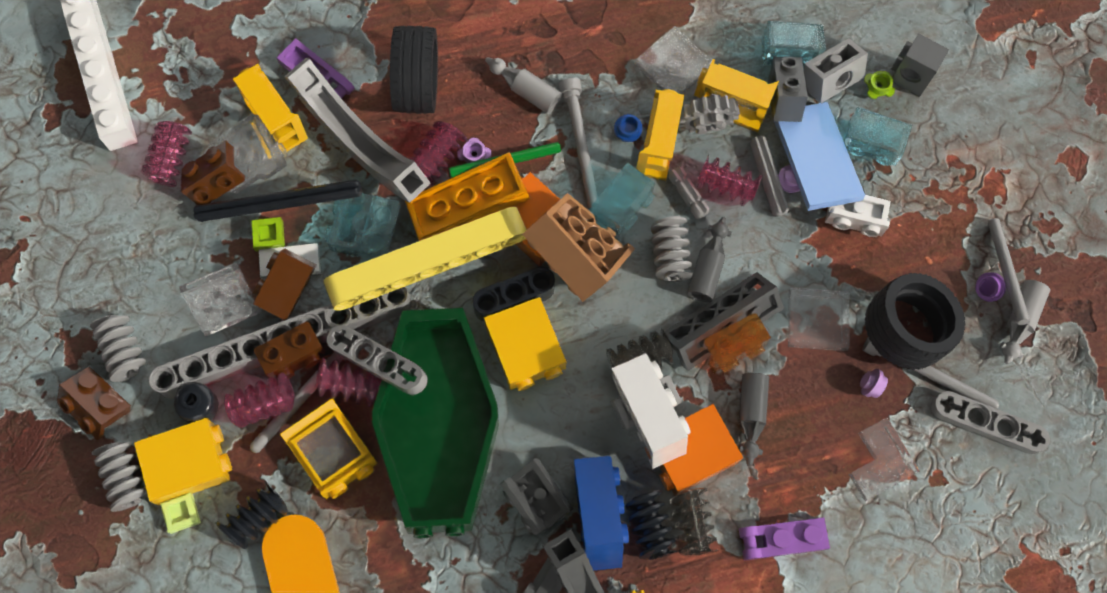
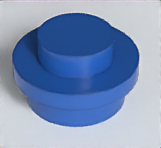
[614,114,643,142]

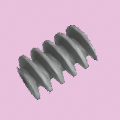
[651,216,693,282]
[90,315,146,382]
[91,442,147,512]

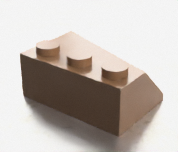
[522,193,636,302]

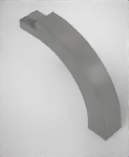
[284,58,431,203]

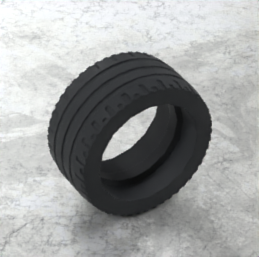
[390,25,438,114]
[865,273,965,370]

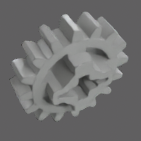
[678,94,740,134]

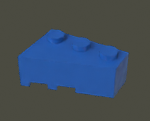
[574,456,629,571]

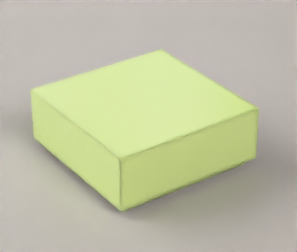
[160,493,201,534]

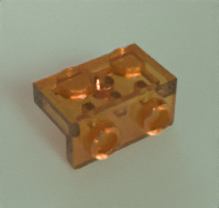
[704,313,771,374]

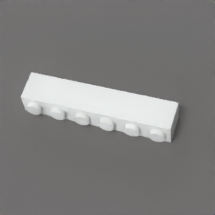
[60,0,138,151]

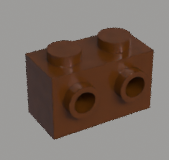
[253,248,317,320]

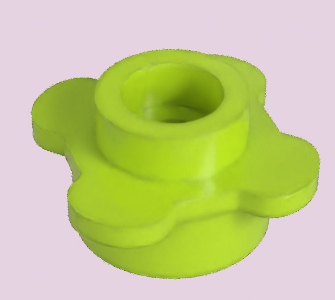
[864,71,895,99]

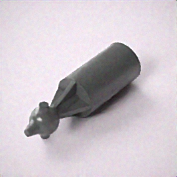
[687,217,732,302]
[738,373,770,466]

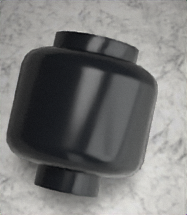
[173,383,219,423]

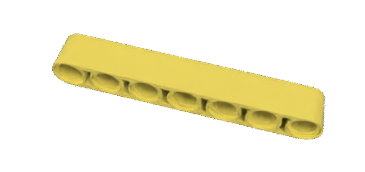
[323,207,527,311]

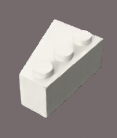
[612,353,691,469]

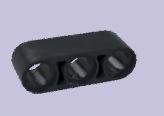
[472,267,555,321]

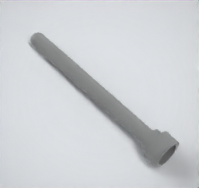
[558,78,599,209]
[862,336,999,409]
[250,338,352,453]

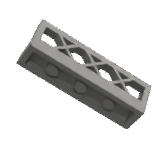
[661,272,784,371]

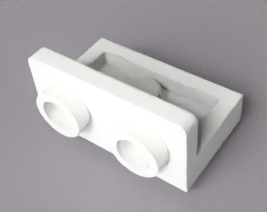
[825,195,891,237]

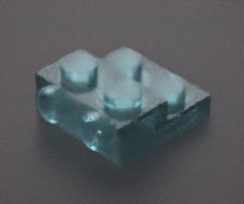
[325,193,401,257]

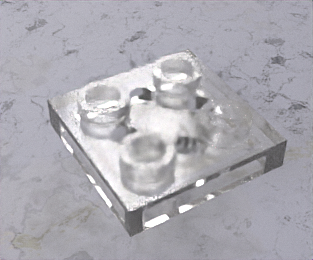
[179,263,261,337]

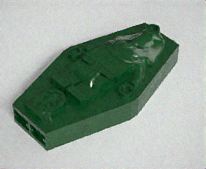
[372,308,499,539]

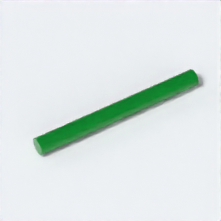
[448,142,561,178]

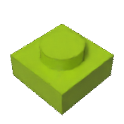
[252,217,285,251]

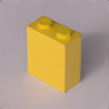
[484,297,567,391]
[134,418,232,505]

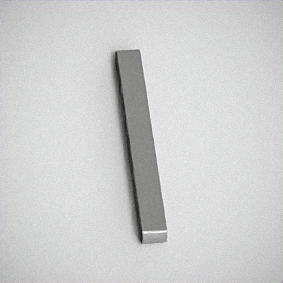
[149,286,411,399]

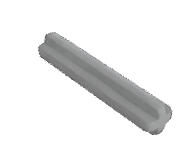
[750,136,789,217]

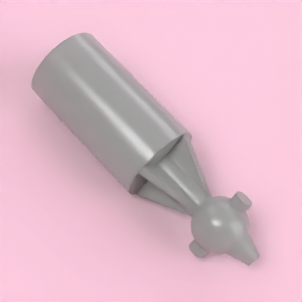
[485,57,562,114]
[1000,280,1050,364]

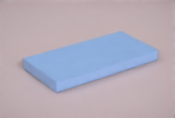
[772,102,865,211]

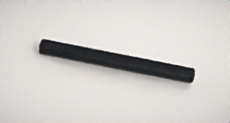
[193,179,362,222]

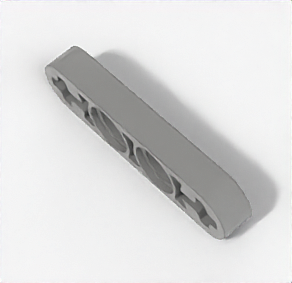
[327,325,427,395]
[931,391,1050,454]

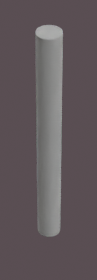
[988,218,1030,325]

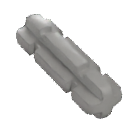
[668,167,709,219]

